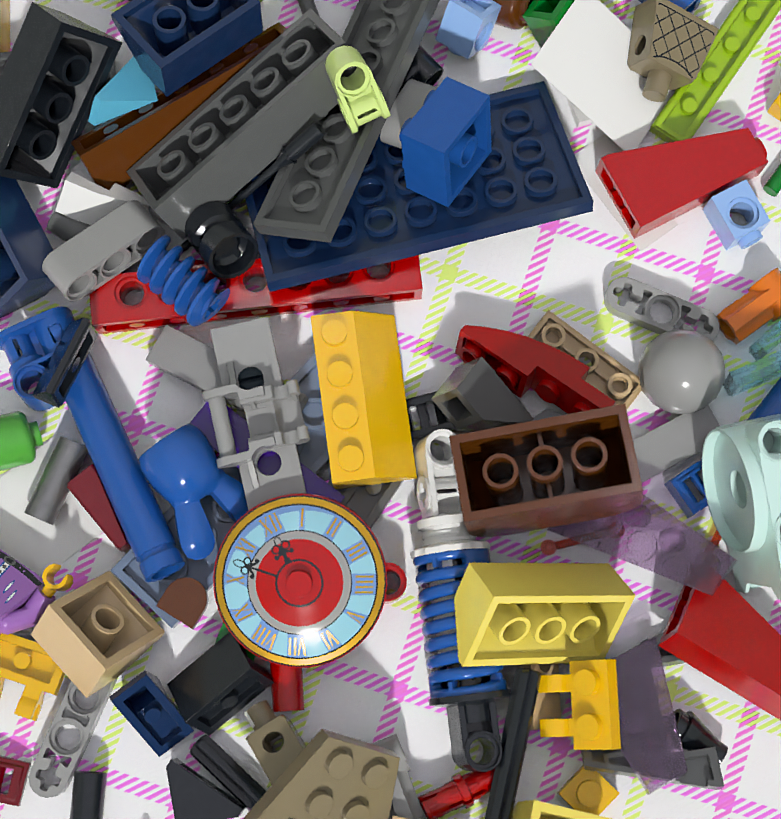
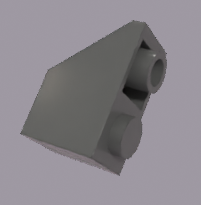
[431,357,534,431]

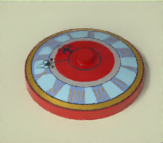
[213,493,387,668]

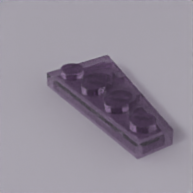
[547,494,738,596]

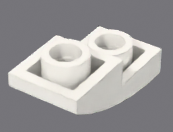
[55,172,150,225]

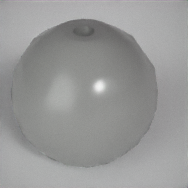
[638,329,725,414]

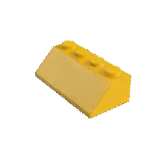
[311,310,417,489]

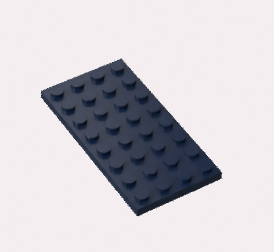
[243,81,593,292]

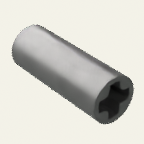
[24,436,88,525]

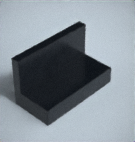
[167,632,274,736]

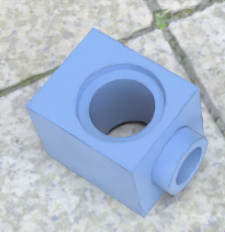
[435,0,502,59]
[703,180,771,251]

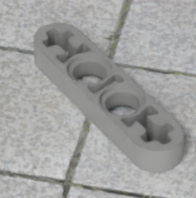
[29,678,118,798]

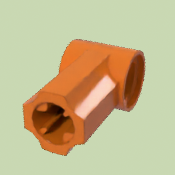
[716,267,781,345]

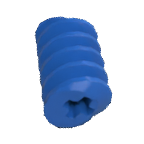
[137,234,230,327]

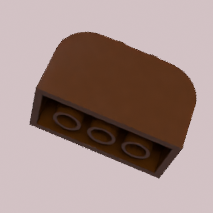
[449,404,643,537]

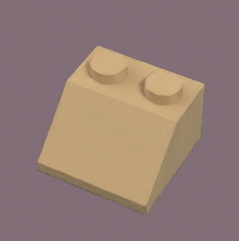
[31,570,165,698]

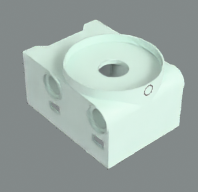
[702,414,781,600]

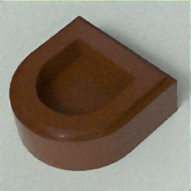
[156,577,209,629]

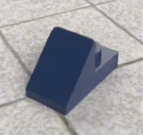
[109,670,194,757]

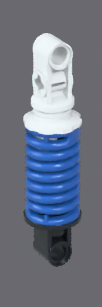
[410,429,511,772]

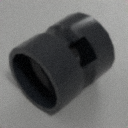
[184,201,259,279]

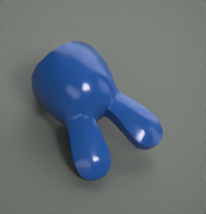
[139,424,248,560]

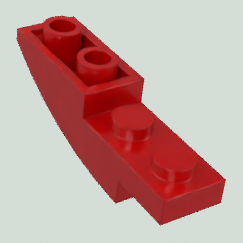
[455,325,616,414]

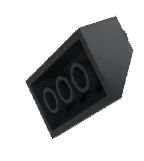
[0,2,122,188]

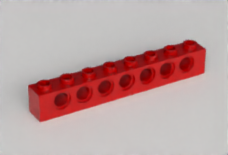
[89,255,423,334]

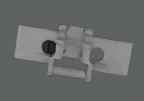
[202,317,310,511]

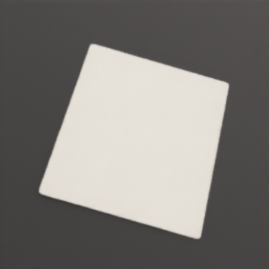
[531,0,676,151]
[0,432,103,577]

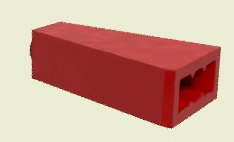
[596,128,768,239]
[658,564,781,720]

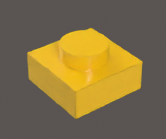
[557,765,620,816]

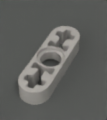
[604,277,720,341]

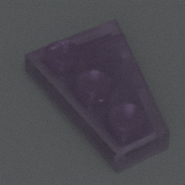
[614,636,688,795]

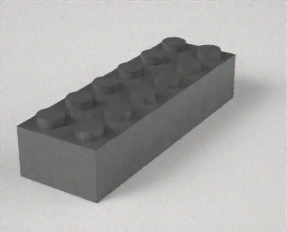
[126,8,357,240]

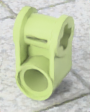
[325,45,391,134]

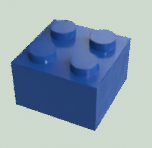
[399,77,492,207]

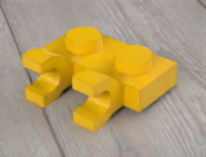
[0,634,65,721]
[538,659,621,750]

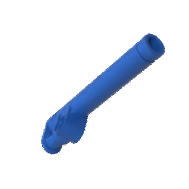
[0,306,185,582]

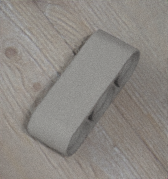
[42,200,165,302]

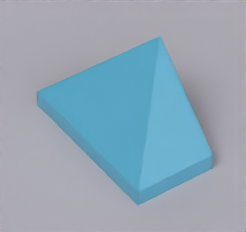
[88,56,158,126]

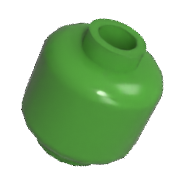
[0,411,43,471]

